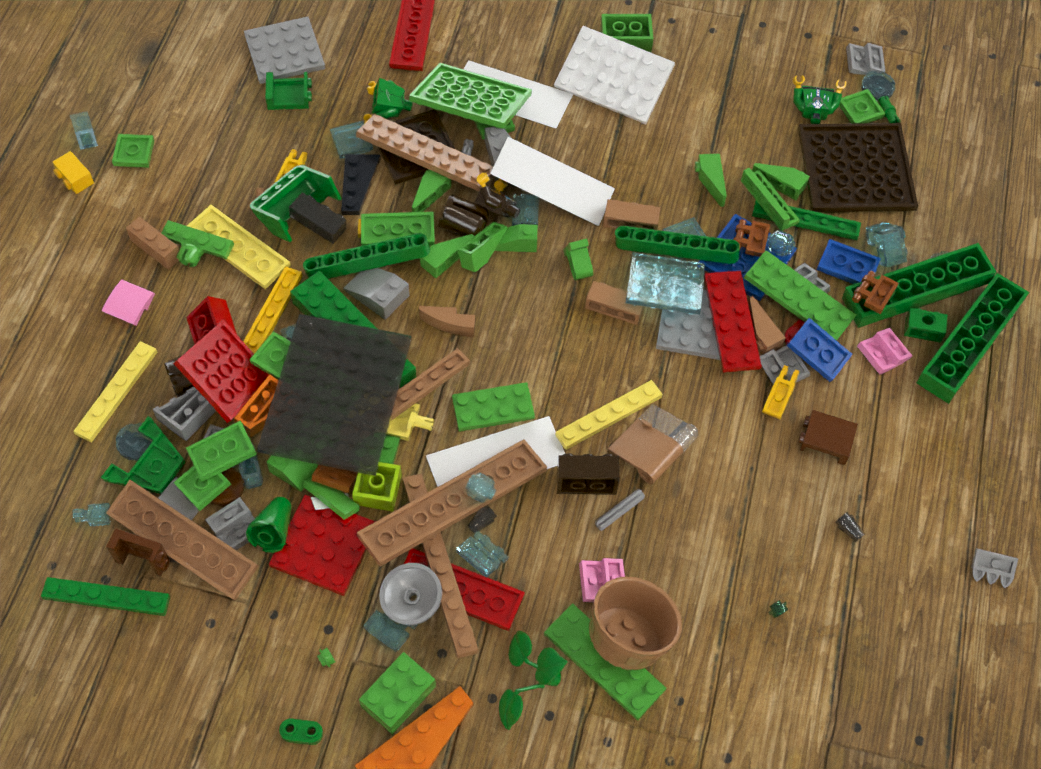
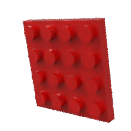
[173,320,269,423]
[269,495,376,596]

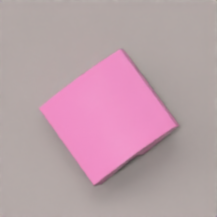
[102,280,155,326]
[857,328,912,375]
[579,558,625,602]

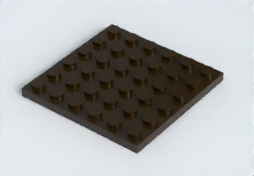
[798,123,918,212]

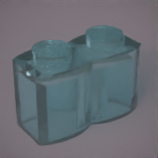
[239,443,263,489]

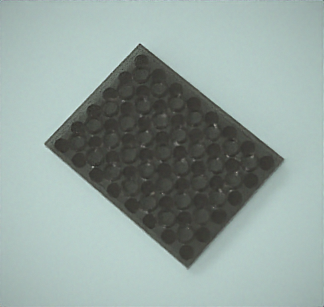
[257,314,412,476]

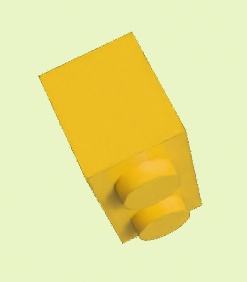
[53,151,94,194]

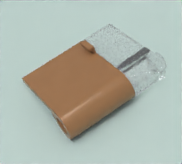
[608,404,698,484]

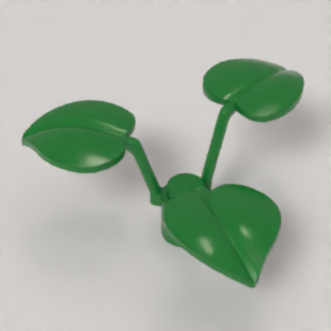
[499,630,568,730]

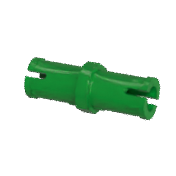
[878,96,901,123]

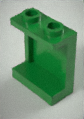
[265,72,312,110]

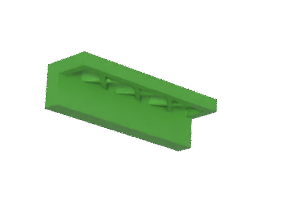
[741,167,800,231]

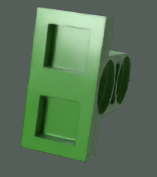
[563,239,593,280]

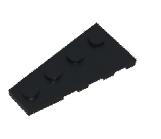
[341,154,381,215]

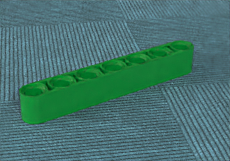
[615,226,740,264]
[303,233,430,279]

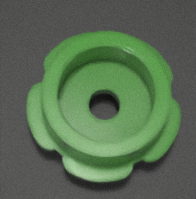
[317,648,335,667]

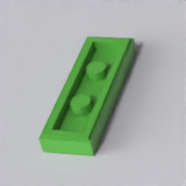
[303,477,360,520]

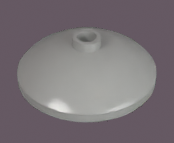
[379,563,442,625]

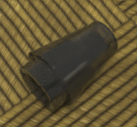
[467,505,497,534]
[835,512,865,542]

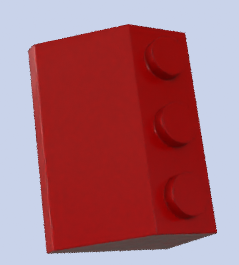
[186,296,237,344]

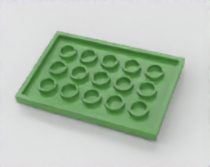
[409,63,532,129]

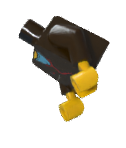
[475,172,520,218]

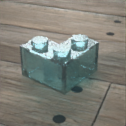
[866,222,908,267]

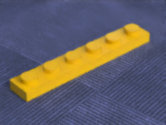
[243,266,303,354]

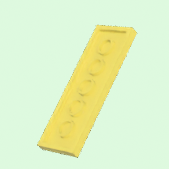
[187,205,291,289]

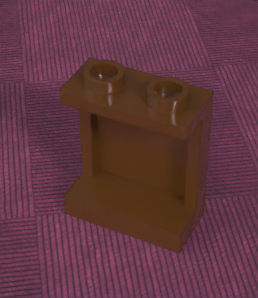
[798,410,858,465]
[106,528,170,577]

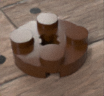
[210,467,245,506]

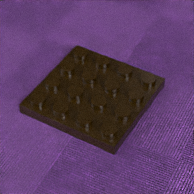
[377,109,455,184]

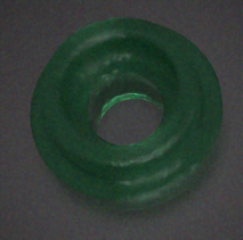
[768,600,789,618]

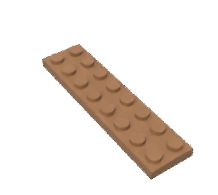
[356,114,494,191]
[106,480,259,600]

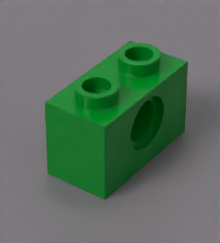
[904,308,948,343]

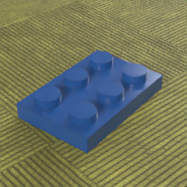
[817,239,881,284]
[786,318,853,382]

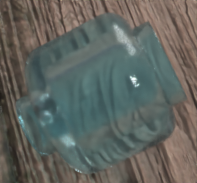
[767,230,795,257]
[465,473,496,503]

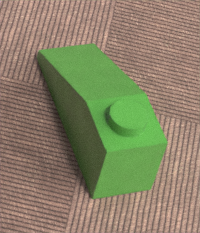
[695,154,727,207]
[752,163,810,201]
[412,169,451,212]
[458,222,507,272]
[494,224,538,252]
[420,234,474,278]

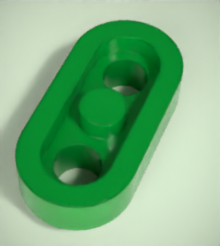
[279,718,324,745]

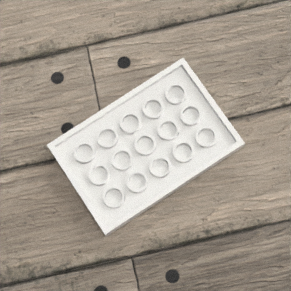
[554,26,675,124]

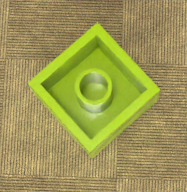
[352,459,402,511]

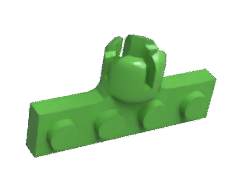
[161,220,234,267]

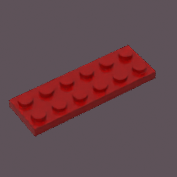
[389,0,436,71]
[704,270,762,373]
[404,548,525,631]

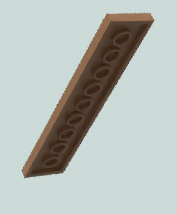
[357,439,547,567]

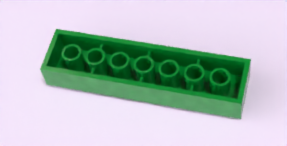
[842,243,996,328]
[290,271,417,397]
[916,273,1030,404]

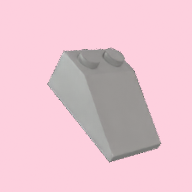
[343,268,410,320]

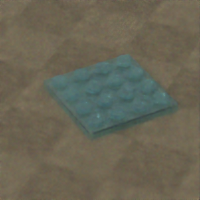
[625,252,705,315]

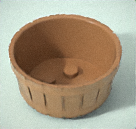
[589,577,682,670]

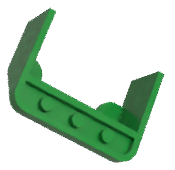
[250,165,342,242]

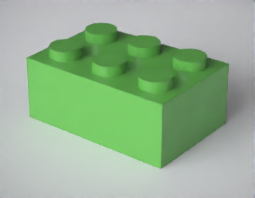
[600,14,653,53]
[359,652,436,735]

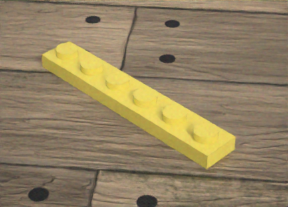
[74,341,158,443]
[555,380,663,450]

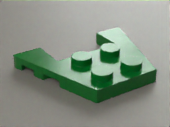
[101,416,186,494]

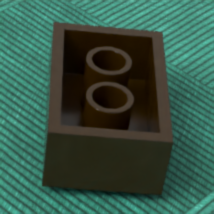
[557,453,620,495]

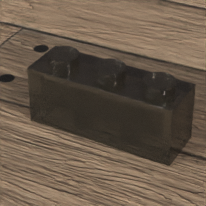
[289,192,346,244]

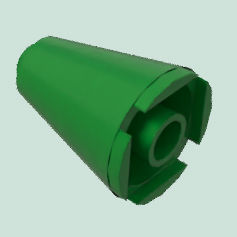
[246,497,292,553]

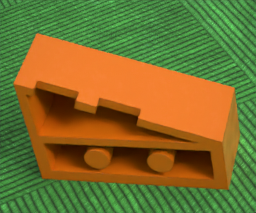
[234,375,302,438]

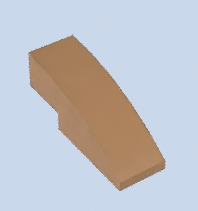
[419,306,475,337]

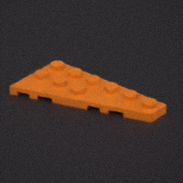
[355,686,473,769]

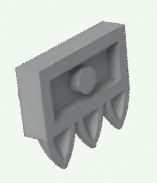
[971,548,1018,588]

